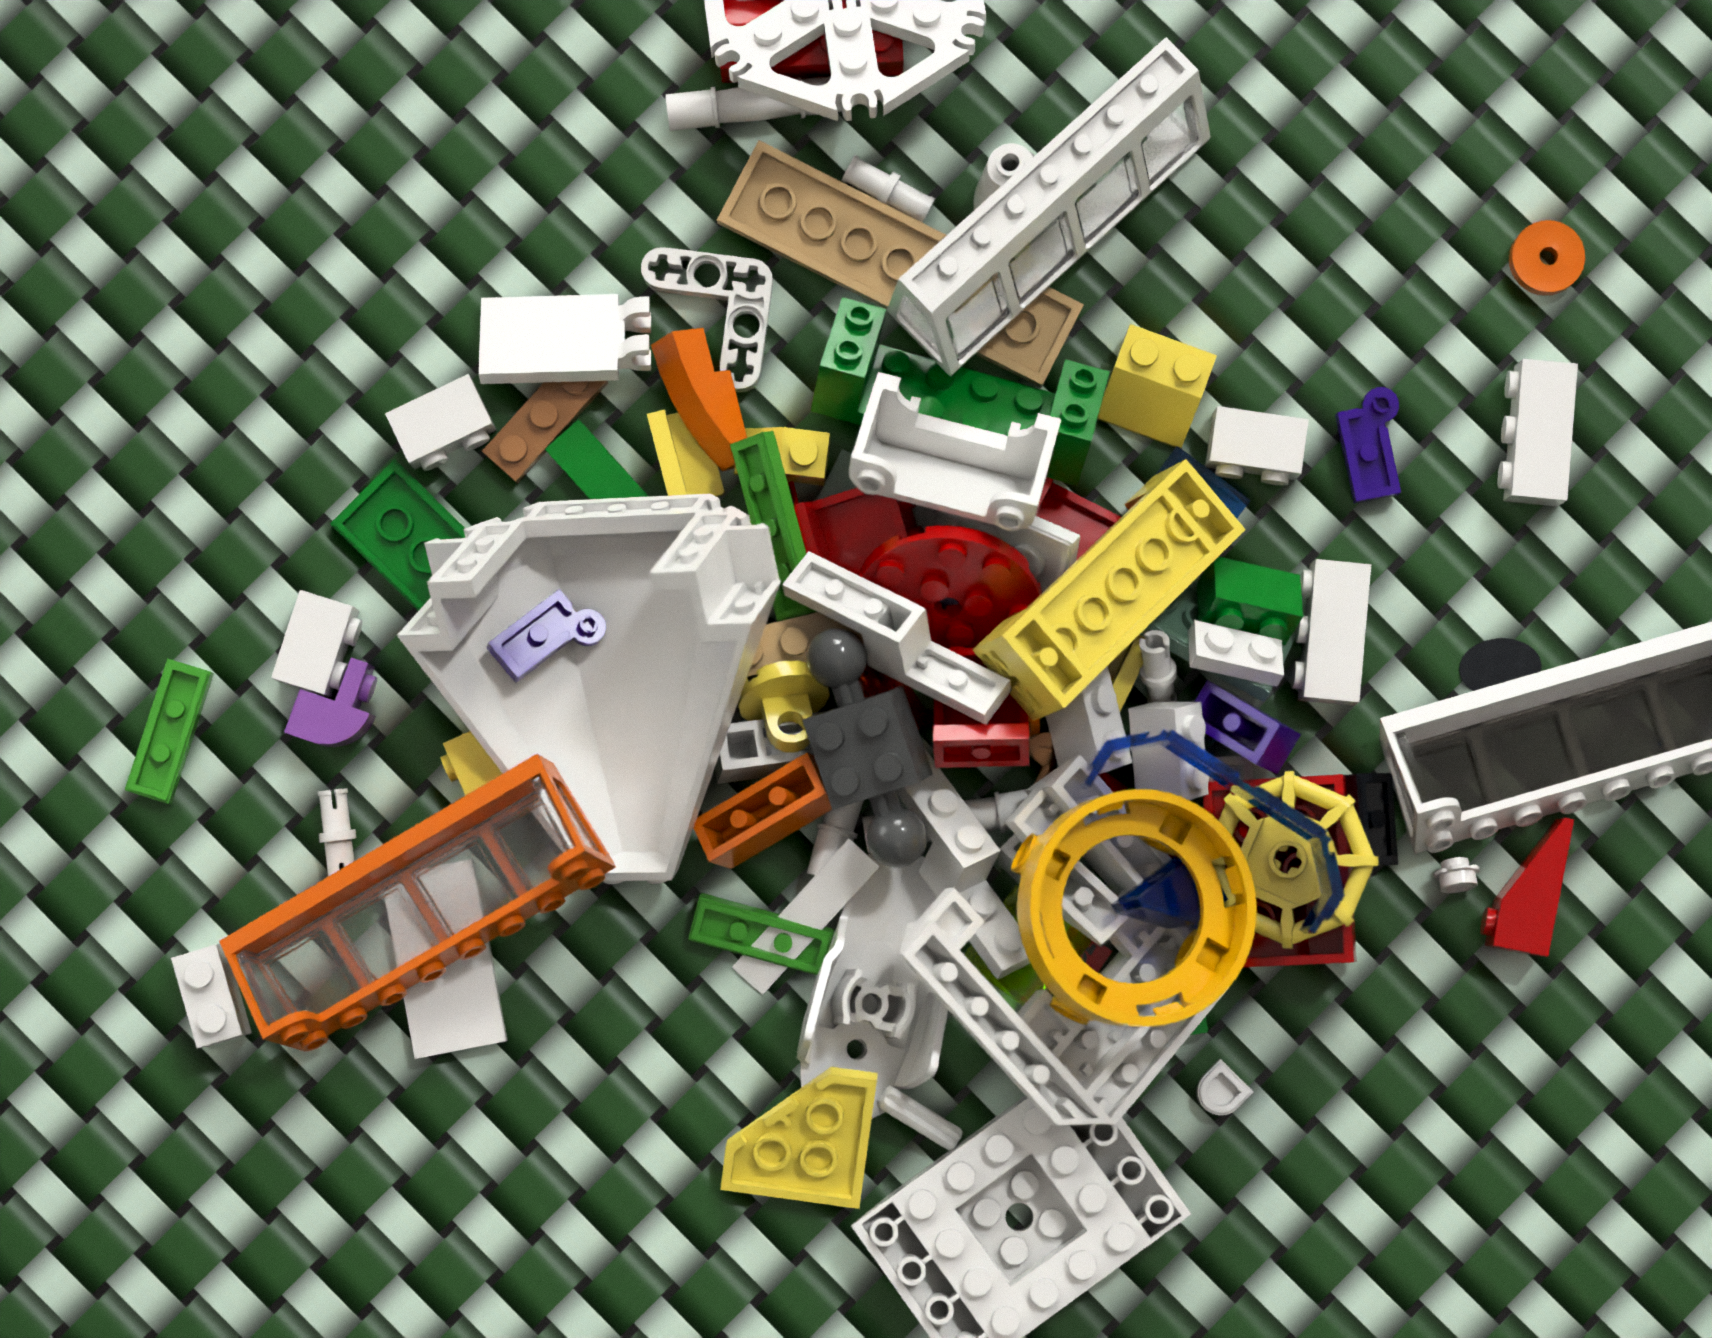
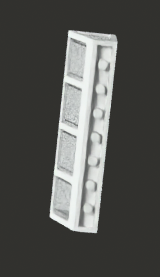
[887,37,1211,377]

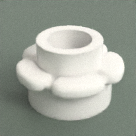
[1434,857,1480,893]

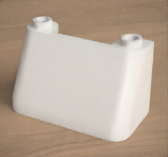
[849,372,1061,531]

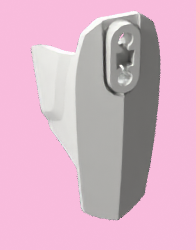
[797,853,948,1118]

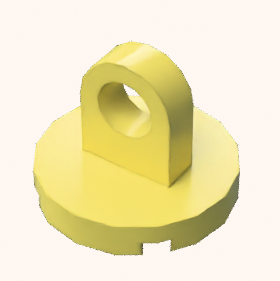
[738,661,830,753]

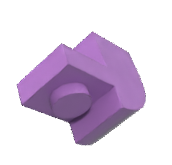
[284,657,377,747]

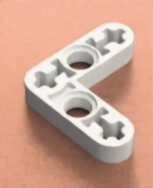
[641,247,773,393]

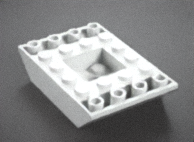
[851,1095,1191,1338]

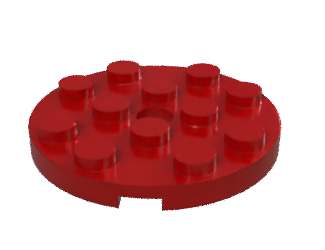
[858,525,1042,648]

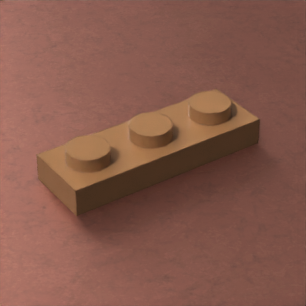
[482,381,609,484]

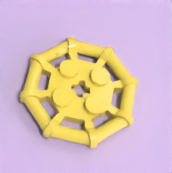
[1211,771,1378,949]

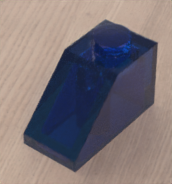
[1111,856,1228,930]

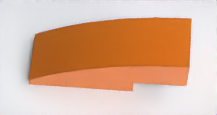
[651,328,747,471]

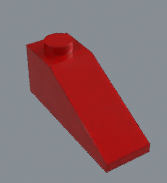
[1480,817,1574,957]

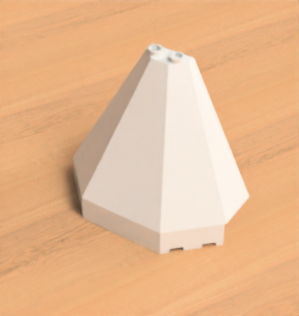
[397,493,781,884]

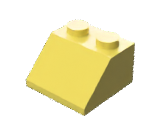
[1097,324,1217,450]

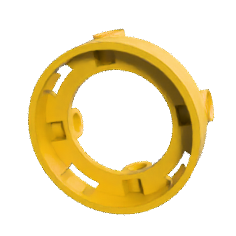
[1011,789,1257,1027]

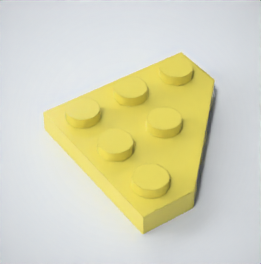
[720,1067,878,1209]

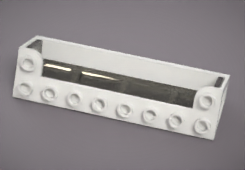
[1379,622,1712,854]

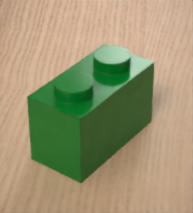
[1197,556,1303,645]

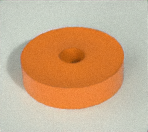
[1509,220,1585,296]

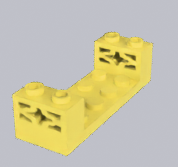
[973,459,1246,721]

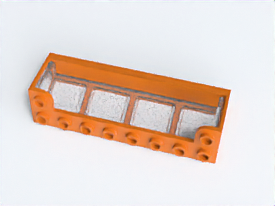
[219,754,616,1052]

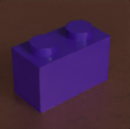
[1194,680,1301,774]

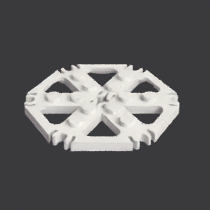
[704,0,986,121]

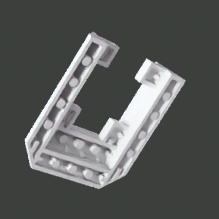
[899,754,1229,1125]

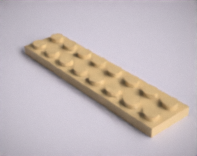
[717,140,1084,388]

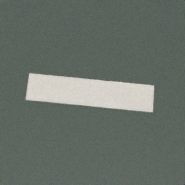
[732,839,880,995]

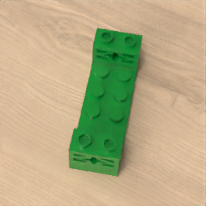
[810,297,1110,486]

